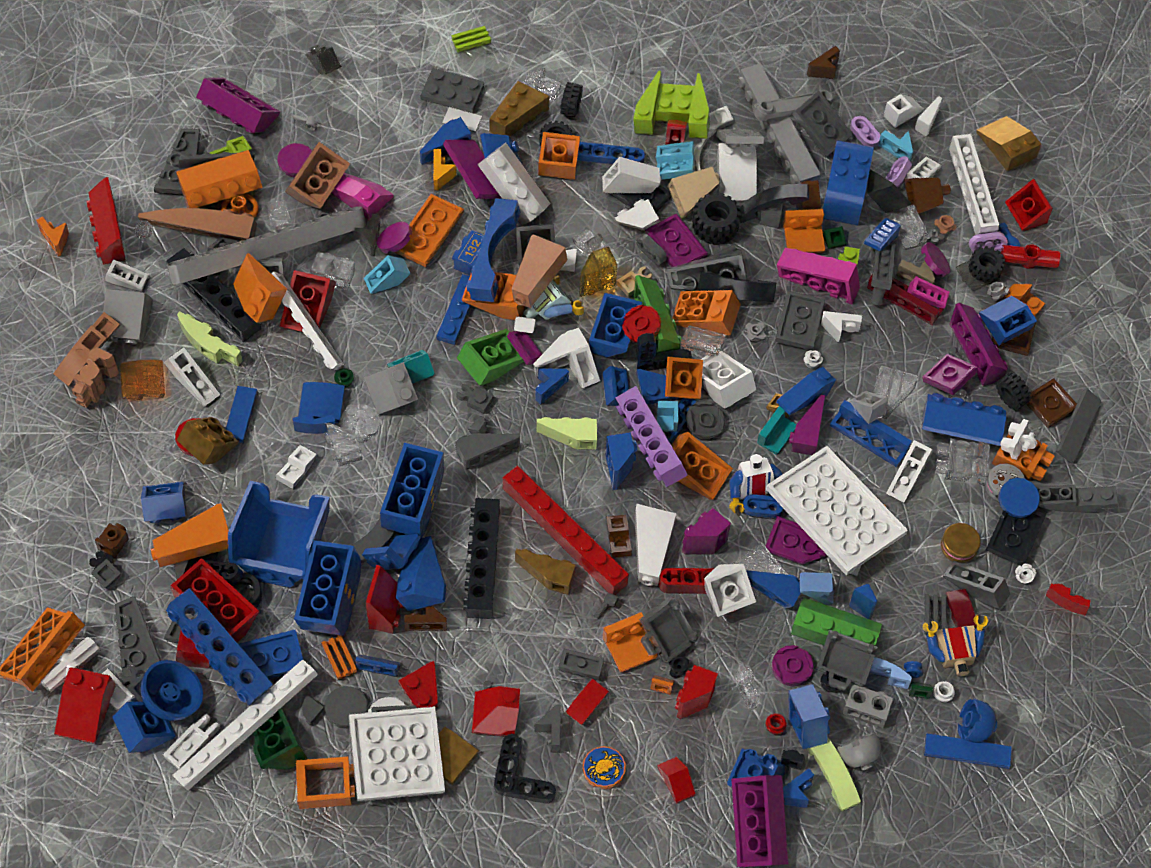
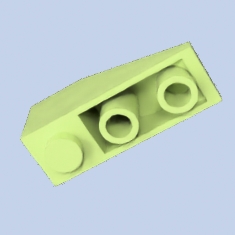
[536,417,597,449]

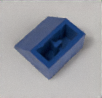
[979,296,1037,345]

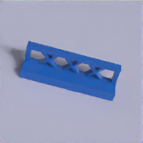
[830,400,912,467]

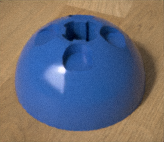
[141,660,203,721]

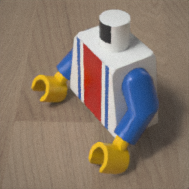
[729,454,782,513]

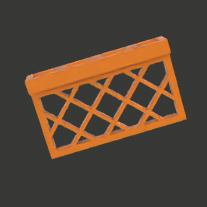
[0,607,85,692]

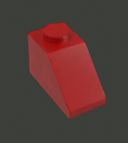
[665,120,687,145]

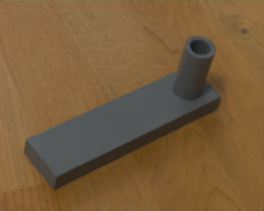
[871,242,896,305]

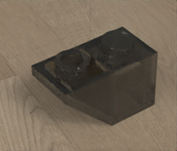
[305,45,341,75]

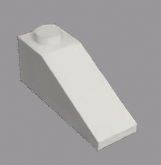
[533,328,589,378]
[164,347,220,407]
[886,440,933,503]

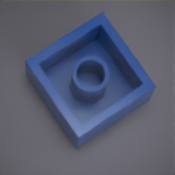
[788,684,830,750]

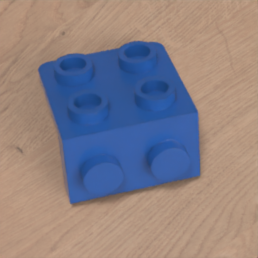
[362,534,421,570]

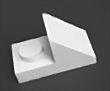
[821,311,862,342]

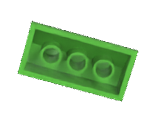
[633,275,683,352]
[791,597,882,646]

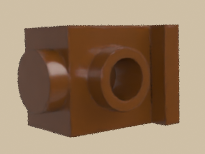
[95,523,129,558]

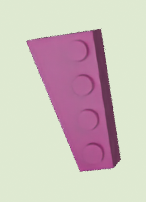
[777,248,860,305]

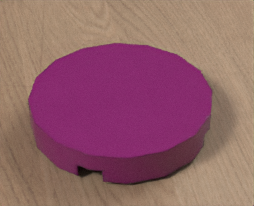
[277,143,312,177]
[376,222,413,254]
[921,242,950,277]
[771,645,814,687]

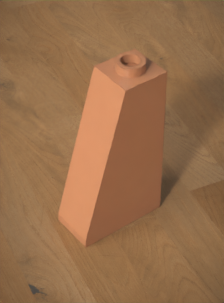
[512,235,568,308]

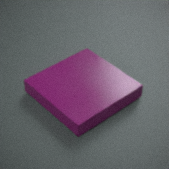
[922,354,978,395]

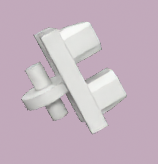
[1001,419,1037,460]

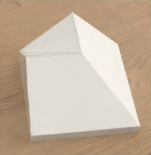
[704,564,756,617]

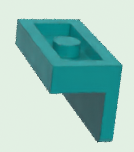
[387,350,435,384]
[757,406,796,455]

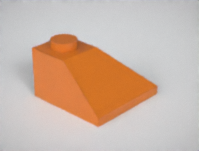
[665,357,703,399]

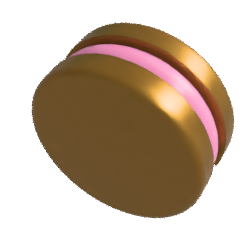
[941,523,981,563]

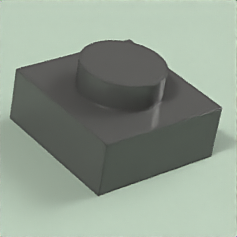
[91,559,121,589]

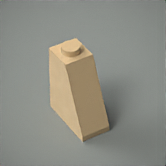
[668,167,720,219]

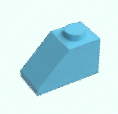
[364,255,410,294]

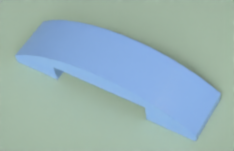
[869,657,912,689]

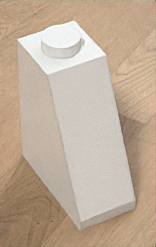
[602,157,661,193]

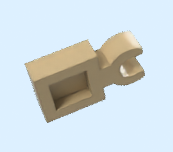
[617,266,652,297]

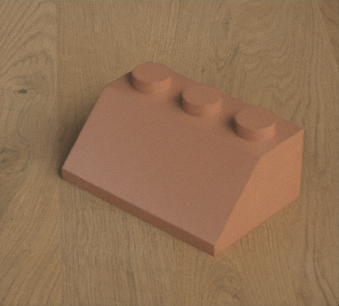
[285,142,350,209]

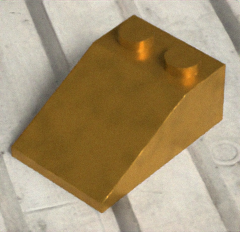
[976,116,1042,171]

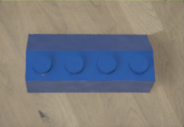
[922,393,1006,446]

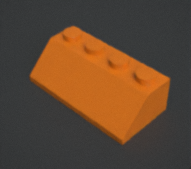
[176,150,263,208]

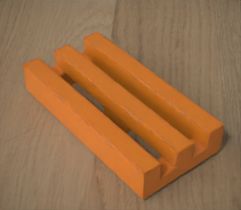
[321,635,357,680]

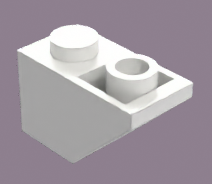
[884,94,923,128]
[615,199,660,231]

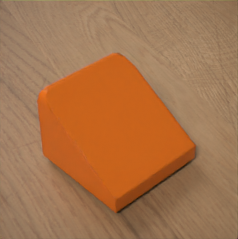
[651,675,674,695]

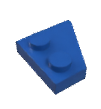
[636,369,682,405]

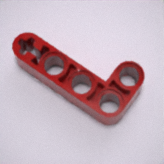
[659,568,737,613]

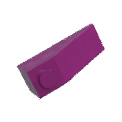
[789,395,825,455]

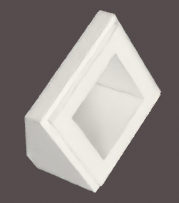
[560,249,577,272]
[514,317,536,333]

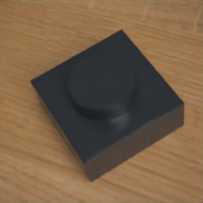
[780,749,804,770]

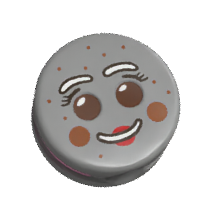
[985,464,1025,502]

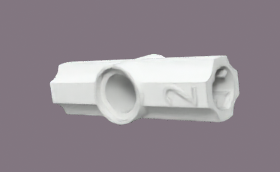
[41,637,100,693]

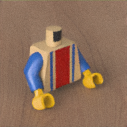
[923,615,988,677]

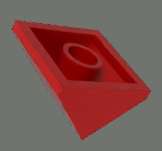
[1005,179,1053,231]

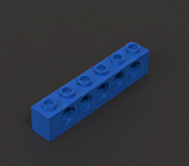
[166,588,273,706]

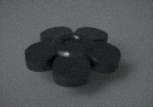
[89,551,113,570]

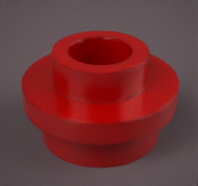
[765,713,787,734]

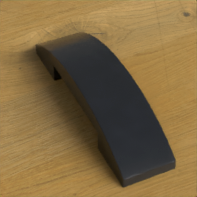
[740,184,809,223]
[698,272,777,302]

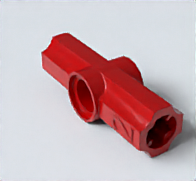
[1001,244,1060,269]

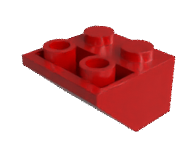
[675,665,718,719]

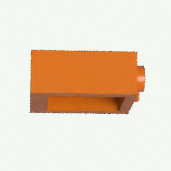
[296,756,355,809]

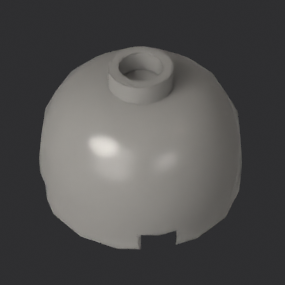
[837,732,881,770]

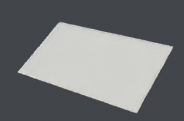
[442,107,482,132]

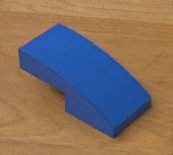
[292,413,337,434]

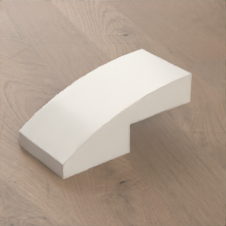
[276,445,317,489]

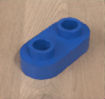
[743,494,783,518]

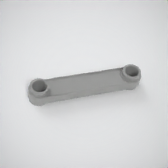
[754,90,833,121]

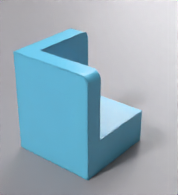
[657,401,678,432]

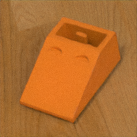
[462,272,525,320]
[672,290,741,335]

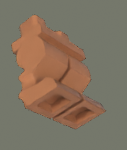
[72,347,119,408]

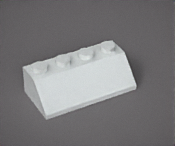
[477,143,550,225]

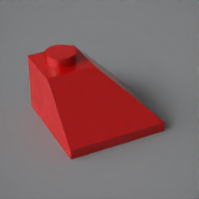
[471,686,520,737]

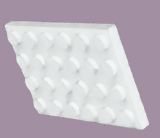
[766,446,908,575]

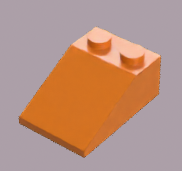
[233,253,287,323]
[671,432,733,500]

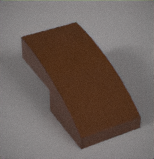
[606,515,632,558]

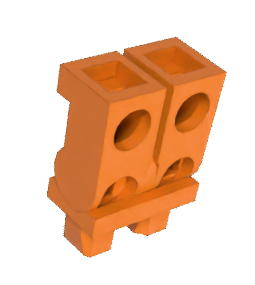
[992,433,1055,481]

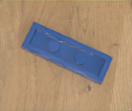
[226,386,258,443]

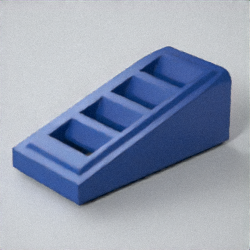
[864,218,901,251]

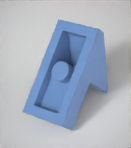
[800,572,834,605]

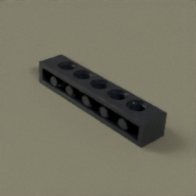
[166,248,261,342]
[463,498,500,619]

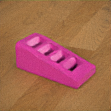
[907,276,950,309]

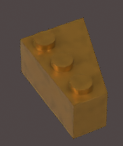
[489,81,549,137]

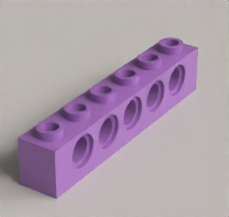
[615,386,688,487]

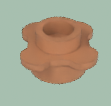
[934,215,957,234]

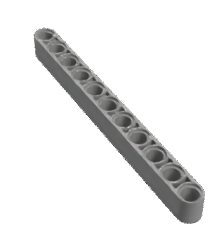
[167,207,367,284]

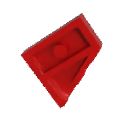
[398,661,438,708]

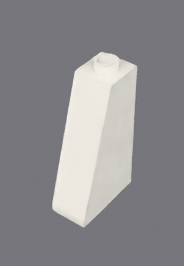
[635,504,676,586]

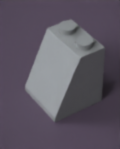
[103,289,153,345]

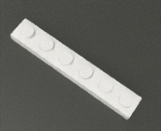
[272,272,345,370]

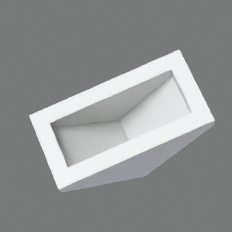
[569,345,600,388]

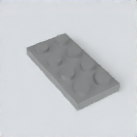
[716,129,764,147]

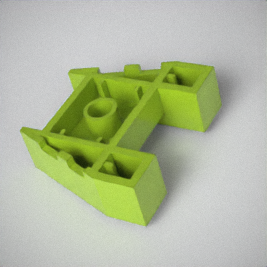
[633,71,710,139]

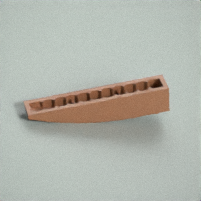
[138,208,257,242]

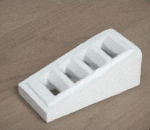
[915,96,942,136]
[904,157,941,184]
[105,260,149,292]

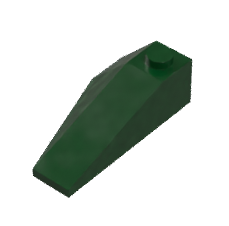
[253,686,308,769]

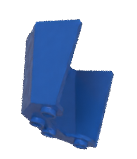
[228,481,330,587]

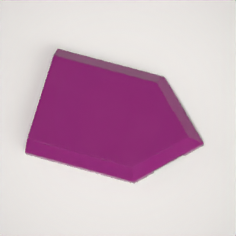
[764,516,827,565]

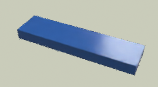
[924,733,1012,769]

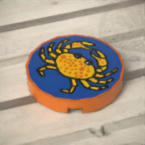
[582,746,626,789]

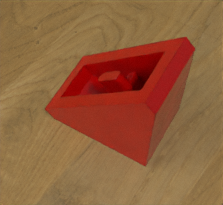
[657,757,696,804]

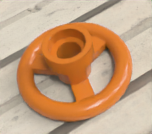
[221,193,259,218]

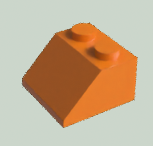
[538,132,580,180]

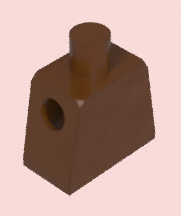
[904,178,951,214]

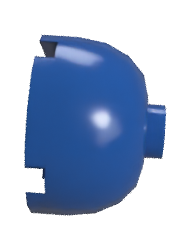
[958,699,998,742]

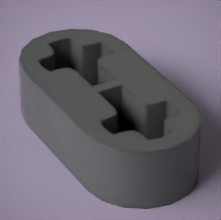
[636,234,667,265]

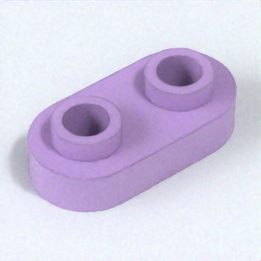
[850,116,880,147]
[886,156,912,188]
[969,232,1008,253]

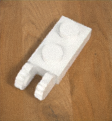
[163,714,221,770]

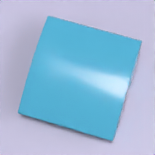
[656,141,695,180]

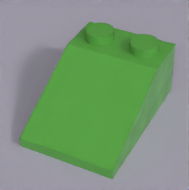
[457,329,524,386]

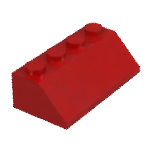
[86,177,126,265]
[170,558,259,643]

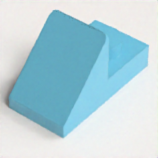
[878,130,913,161]

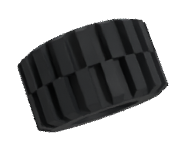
[692,193,741,244]

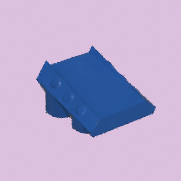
[727,748,785,787]

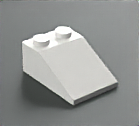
[717,143,757,202]
[700,349,756,409]

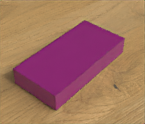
[507,331,542,365]

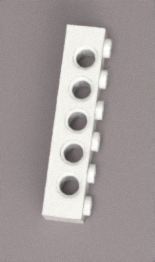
[949,134,999,235]

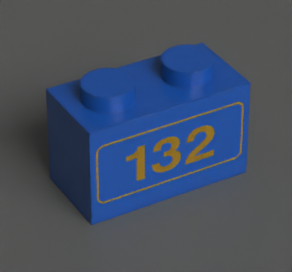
[452,230,482,275]

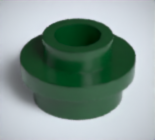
[334,368,354,387]

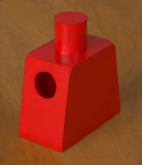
[175,631,222,669]

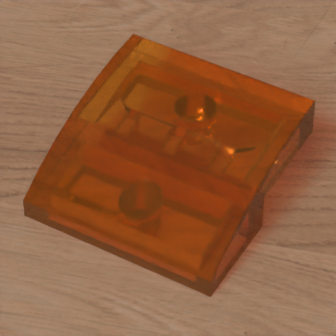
[120,360,165,400]

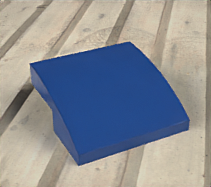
[298,382,345,423]

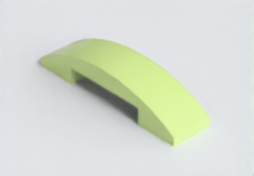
[807,737,861,812]

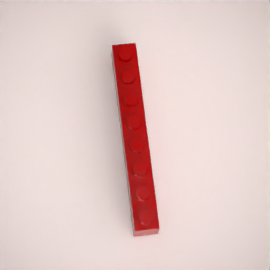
[502,465,629,595]

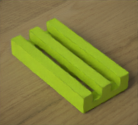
[451,26,491,53]

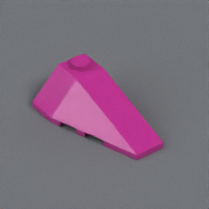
[331,173,394,220]

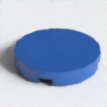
[998,478,1040,518]

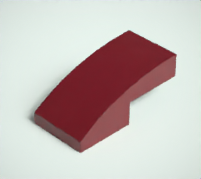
[945,589,977,628]

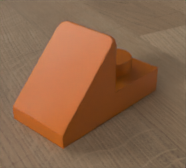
[36,216,69,257]
[1002,284,1045,317]

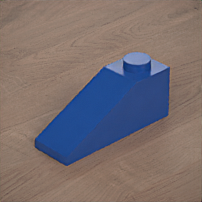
[420,117,471,165]
[776,367,836,415]
[746,570,800,609]

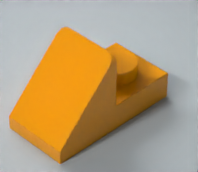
[434,149,456,191]

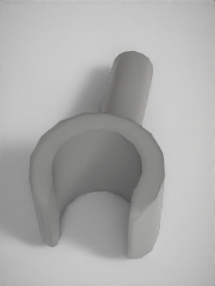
[293,115,317,131]

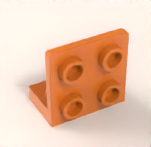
[783,209,825,254]
[603,612,658,673]

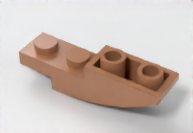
[53,312,120,387]

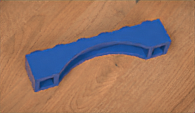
[467,198,520,302]

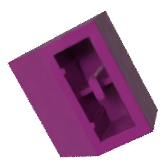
[682,508,731,555]

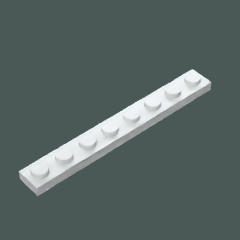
[173,659,318,791]

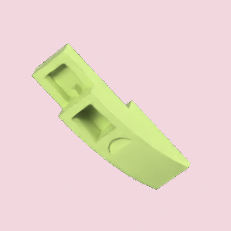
[177,311,243,366]

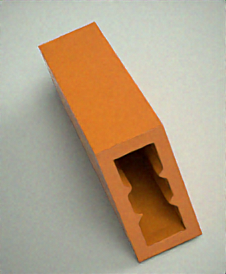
[150,503,229,567]

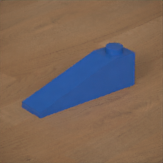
[396,536,446,611]

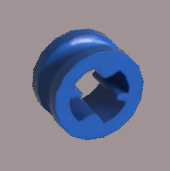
[904,661,923,678]

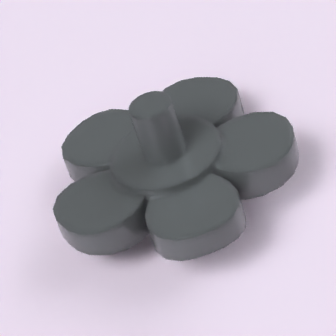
[923,228,945,244]

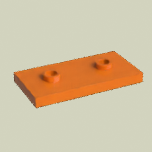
[394,194,464,267]

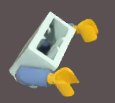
[523,275,584,320]

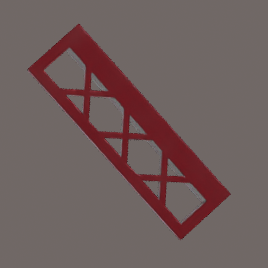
[867,275,945,326]

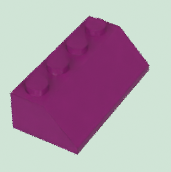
[196,77,281,134]
[949,303,1008,386]
[731,775,788,867]

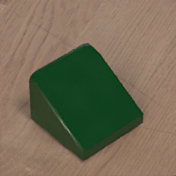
[822,226,847,248]
[908,682,933,699]

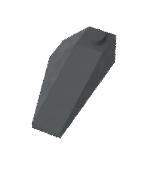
[666,250,747,291]

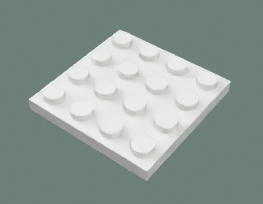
[349,707,445,801]

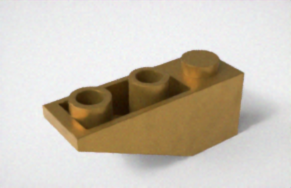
[515,548,576,595]

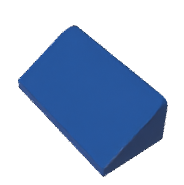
[603,366,629,406]
[849,584,878,619]
[355,655,401,677]

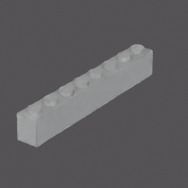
[738,64,821,184]

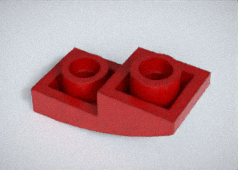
[1046,583,1091,616]
[565,679,609,725]

